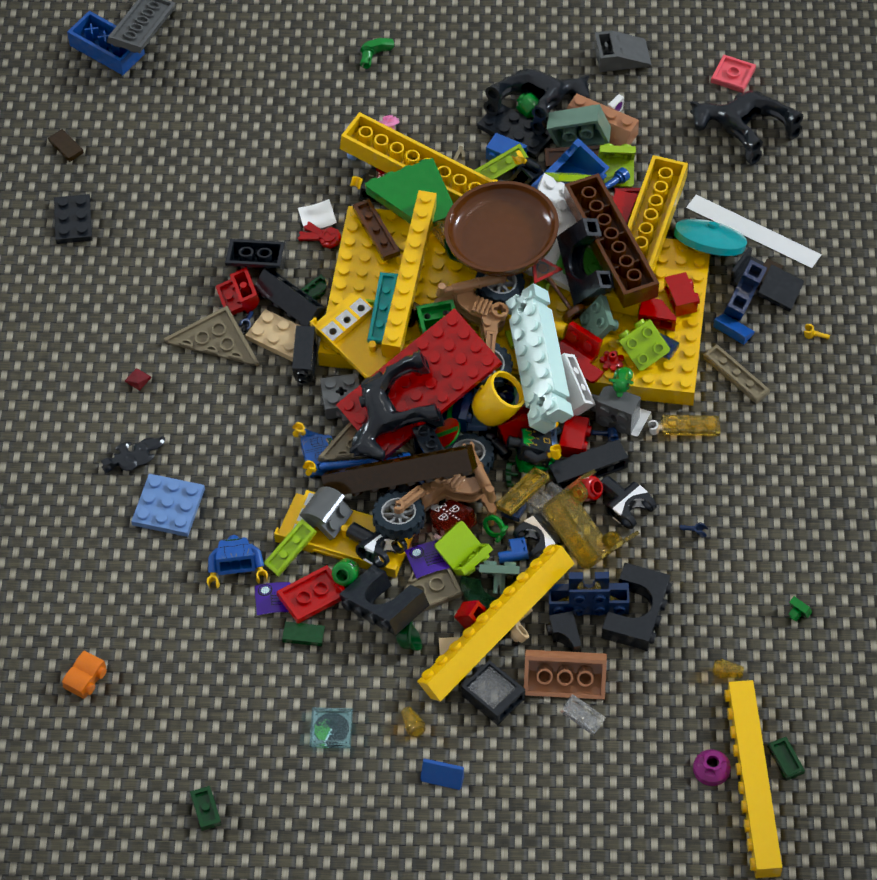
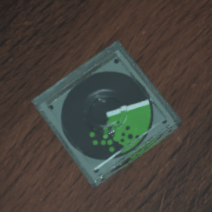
[309,707,353,748]

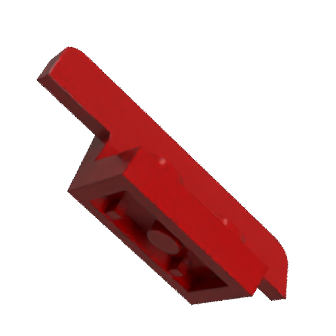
[559,321,604,384]

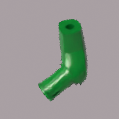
[360,38,394,69]

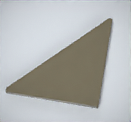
[164,306,260,366]
[318,422,414,462]
[405,532,463,612]

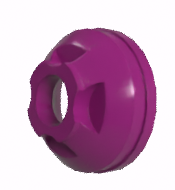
[693,749,731,786]

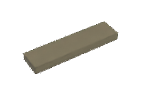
[703,344,770,404]

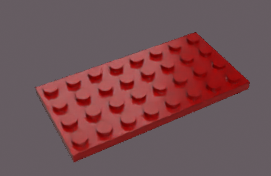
[336,308,502,461]

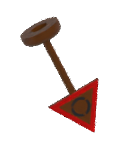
[532,258,586,324]

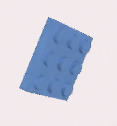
[131,474,205,537]

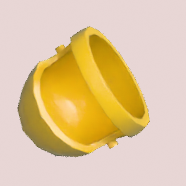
[471,371,525,427]

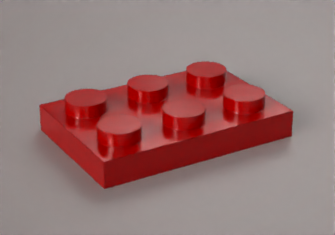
[277,565,345,624]

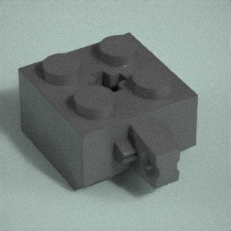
[320,373,359,427]
[590,385,641,435]

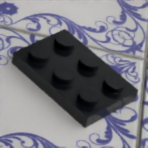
[54,194,93,244]

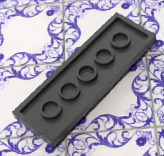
[107,0,175,53]

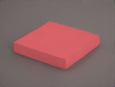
[711,55,756,93]

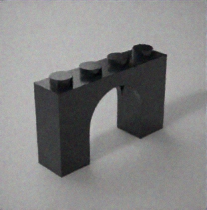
[557,218,615,306]
[602,563,673,651]
[339,565,429,636]

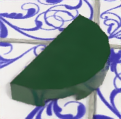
[301,274,327,300]

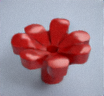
[599,350,624,372]

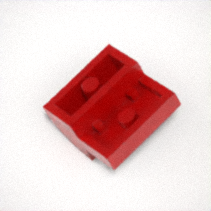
[215,267,259,315]

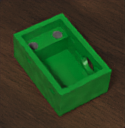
[416,299,455,335]

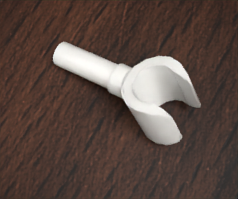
[648,420,675,435]

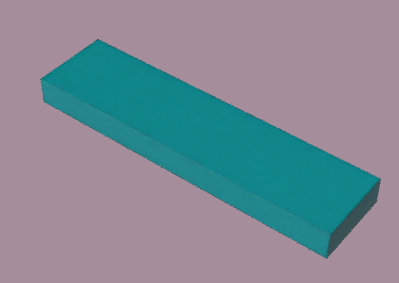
[367,272,398,344]

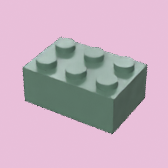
[547,104,611,148]

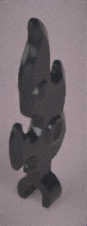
[101,436,165,473]

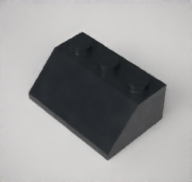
[225,239,286,270]

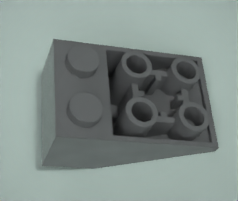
[594,30,652,72]

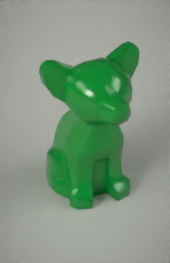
[609,367,634,397]

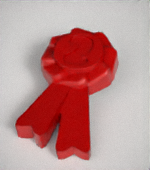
[298,221,342,249]

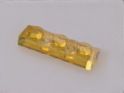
[661,415,721,436]
[496,467,550,516]

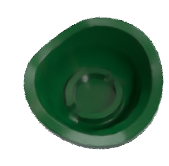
[395,621,422,651]

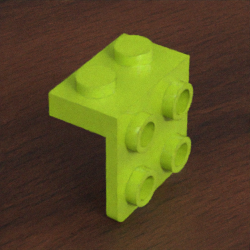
[598,143,636,188]
[616,318,670,371]
[434,521,493,576]

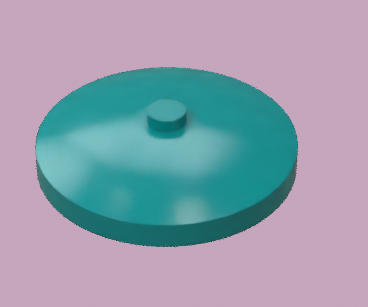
[674,219,747,256]

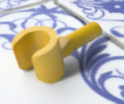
[804,324,830,339]

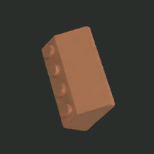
[567,93,639,146]
[524,650,607,700]

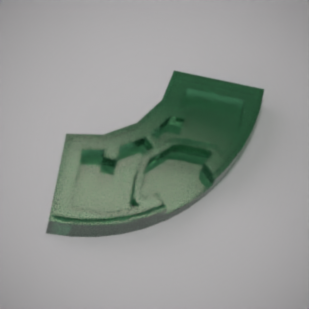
[460,576,497,609]

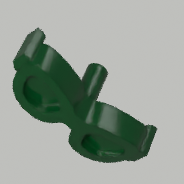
[505,461,518,487]

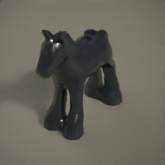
[483,68,590,135]
[690,90,804,165]
[349,350,445,461]

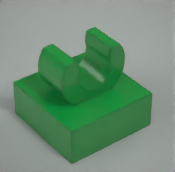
[788,596,812,622]

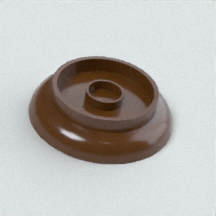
[444,181,559,277]

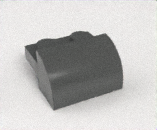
[299,487,353,540]

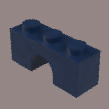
[724,260,767,321]

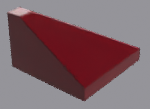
[125,368,151,391]

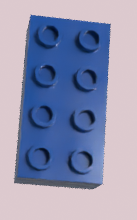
[67,11,145,75]

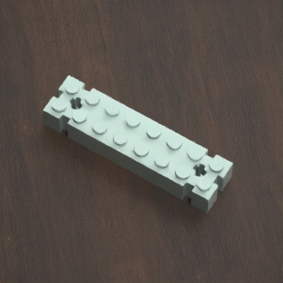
[505,283,574,434]

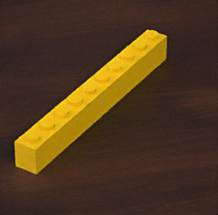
[381,190,437,358]
[417,544,575,702]
[724,680,782,878]

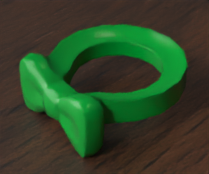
[483,515,509,543]

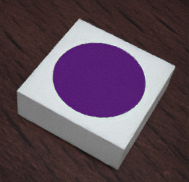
[608,94,624,112]

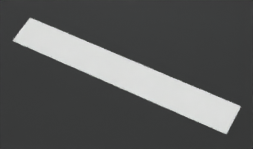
[686,195,822,268]

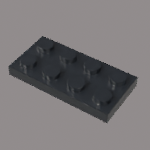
[477,104,553,159]

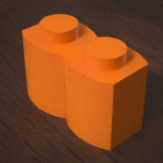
[62,651,107,699]

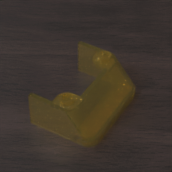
[543,469,640,569]

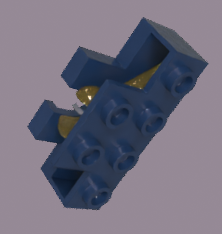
[548,572,629,616]

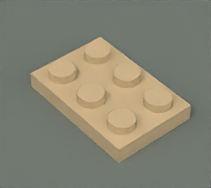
[245,309,300,362]

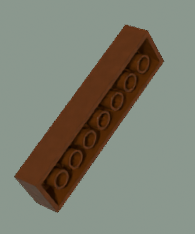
[564,173,659,308]

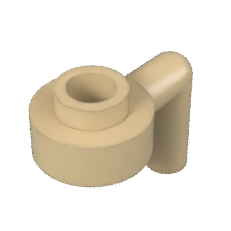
[509,608,533,643]

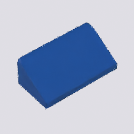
[713,313,755,345]
[421,759,464,790]

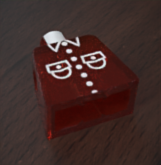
[430,500,477,537]

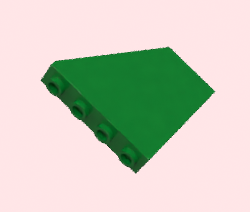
[365,158,453,231]

